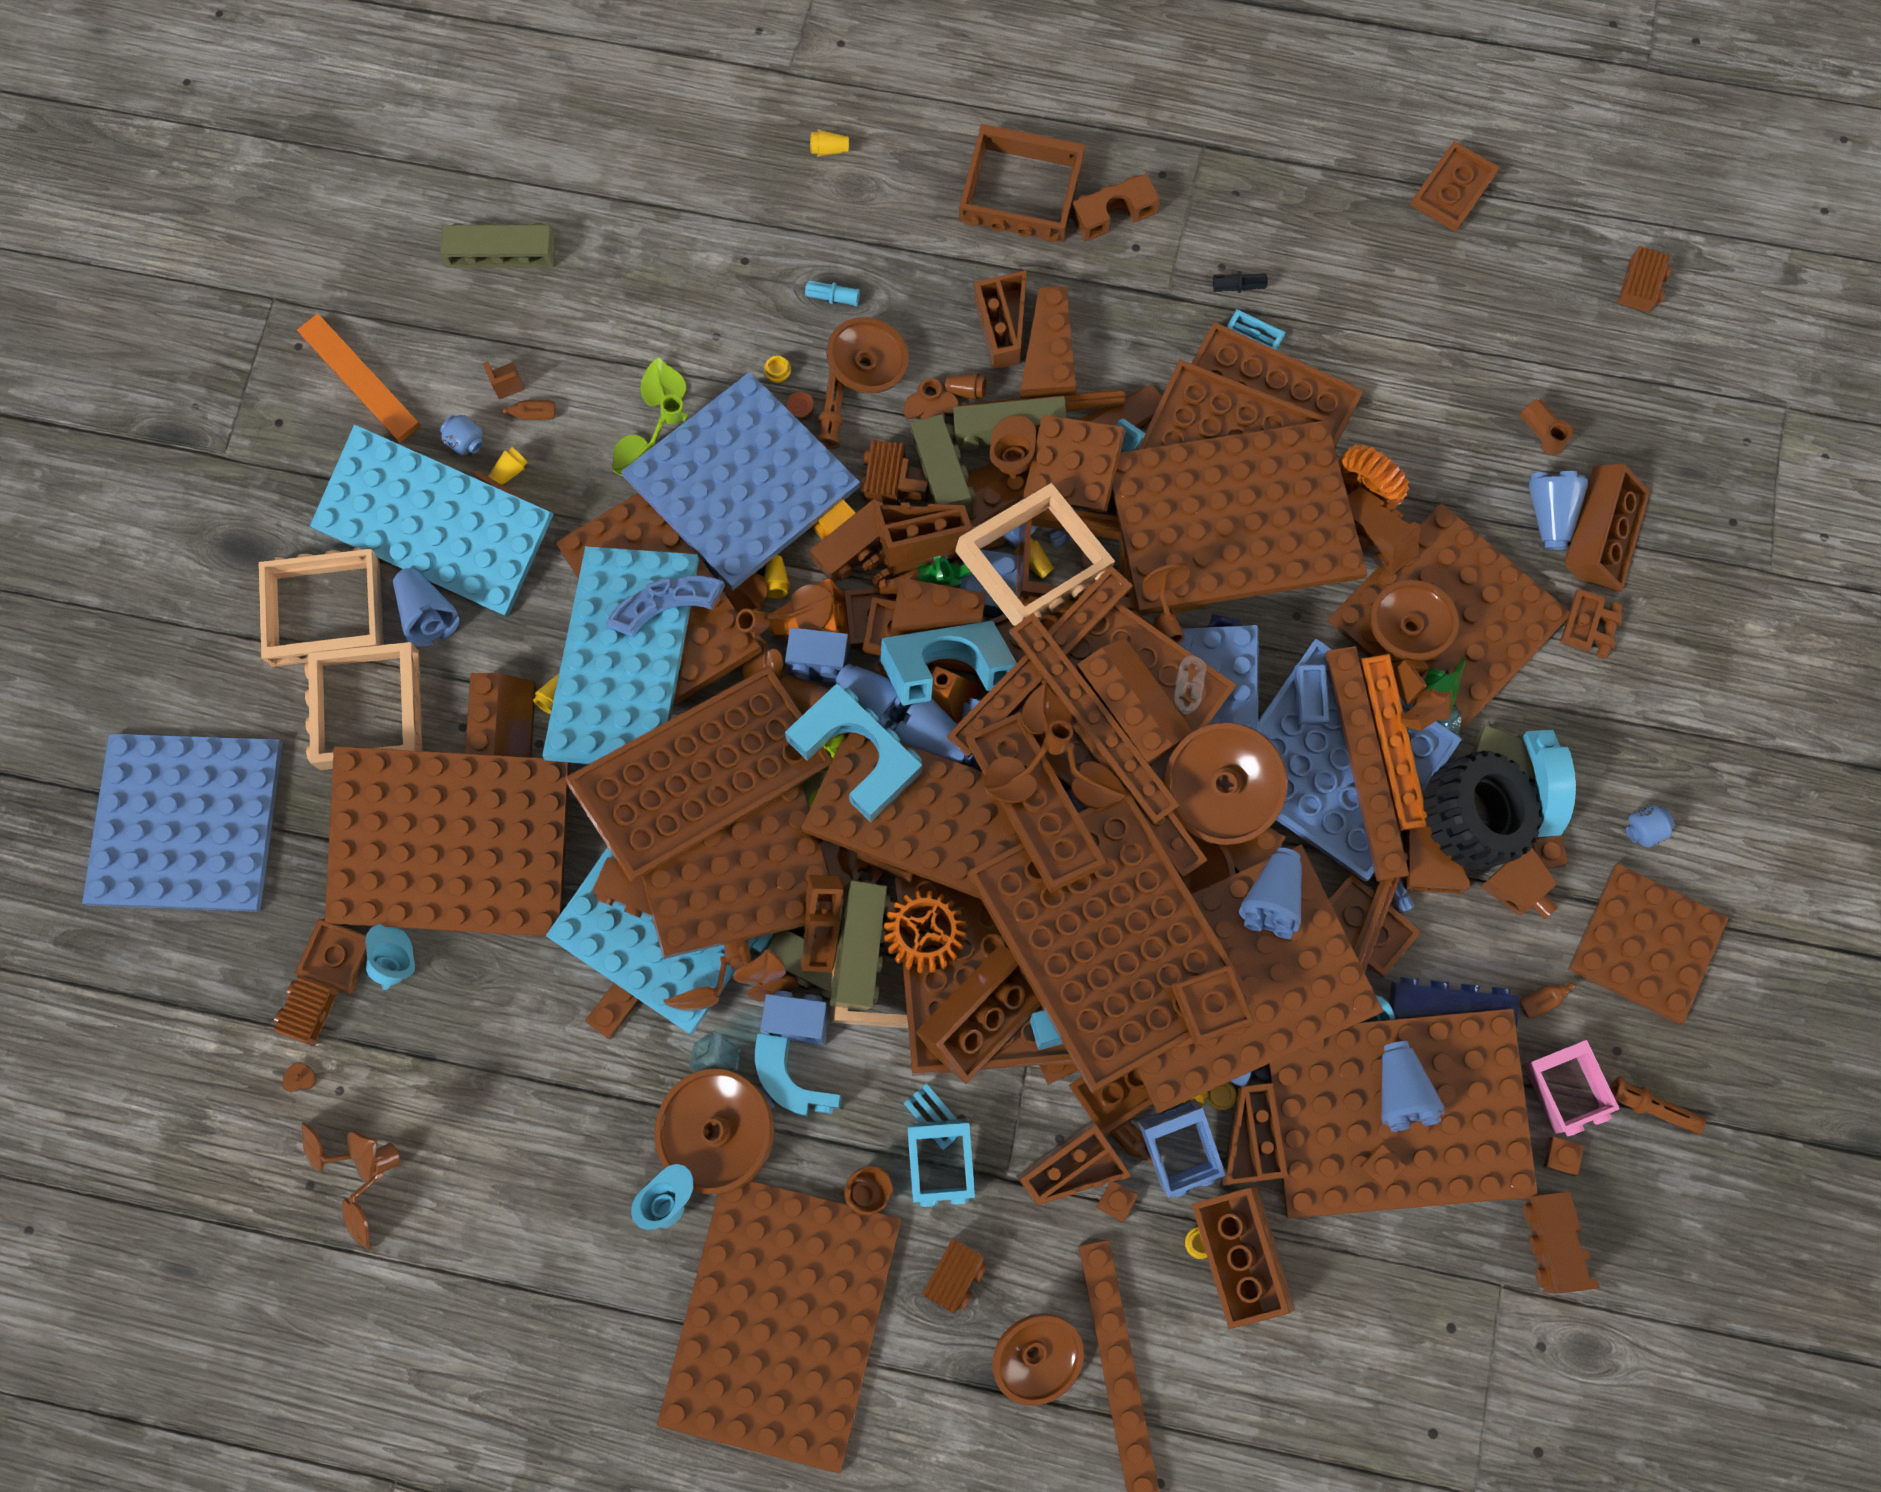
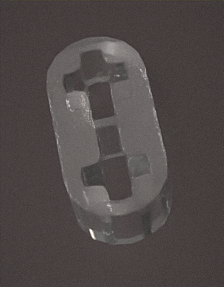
[1173,656,1206,714]

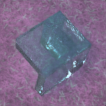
[690,1031,740,1073]

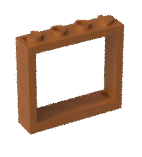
[959,124,1085,243]
[1016,508,1135,612]

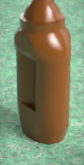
[503,400,556,420]
[1519,983,1575,1018]
[1111,1121,1153,1164]

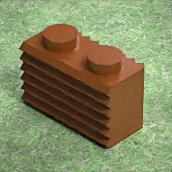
[1617,246,1672,313]
[860,440,906,505]
[274,975,339,1046]
[922,1238,987,1314]

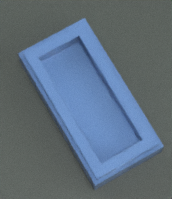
[1294,664,1330,724]

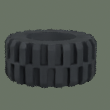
[1423,750,1542,870]

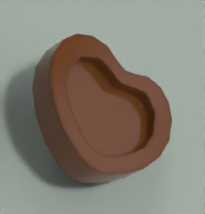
[282,1062,316,1093]

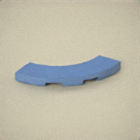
[606,575,725,637]

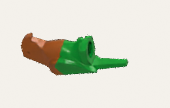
[879,555,972,598]
[1401,658,1465,731]

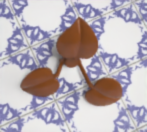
[1123,563,1207,644]
[725,573,834,681]
[984,683,1126,808]
[663,939,798,1012]
[301,1122,400,1250]

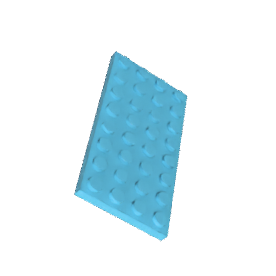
[310,424,554,616]
[542,546,699,764]

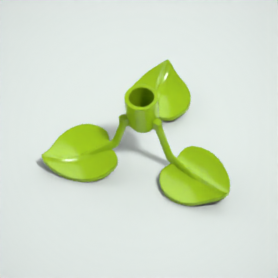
[612,357,688,476]

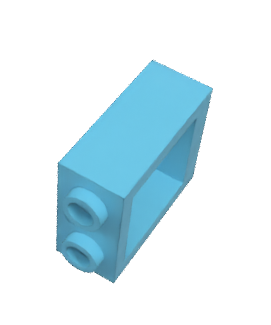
[907,1118,975,1207]

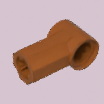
[1520,399,1573,455]

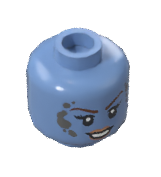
[440,415,483,456]
[1626,804,1675,848]

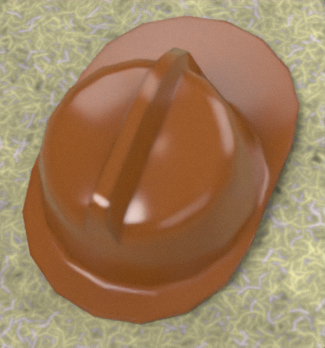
[989,415,1036,479]

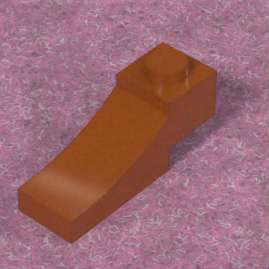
[801,875,843,972]

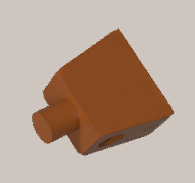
[1481,848,1558,919]

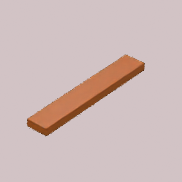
[297,313,421,443]
[1359,654,1427,831]

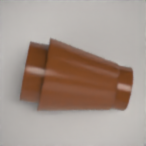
[945,373,987,401]

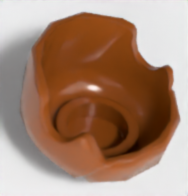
[844,1166,893,1216]

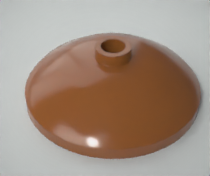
[826,317,909,394]
[1370,580,1459,661]
[992,1313,1084,1406]

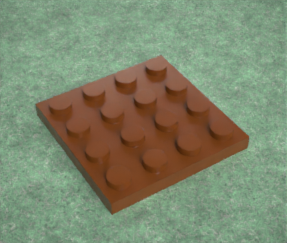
[1567,863,1729,1025]

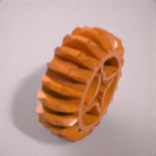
[1338,444,1410,511]
[884,891,966,973]

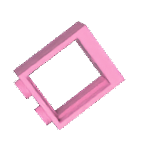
[1523,1040,1620,1137]

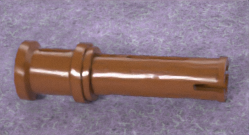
[816,369,844,449]
[1610,1076,1706,1136]

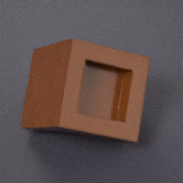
[483,361,525,400]
[898,458,929,502]
[1394,659,1429,705]

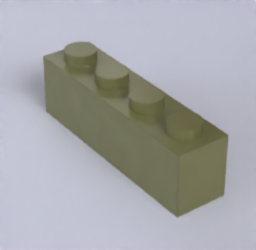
[440,223,555,268]
[953,396,1067,450]
[910,414,976,516]
[830,881,890,1011]

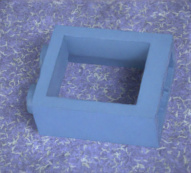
[1138,1099,1226,1198]

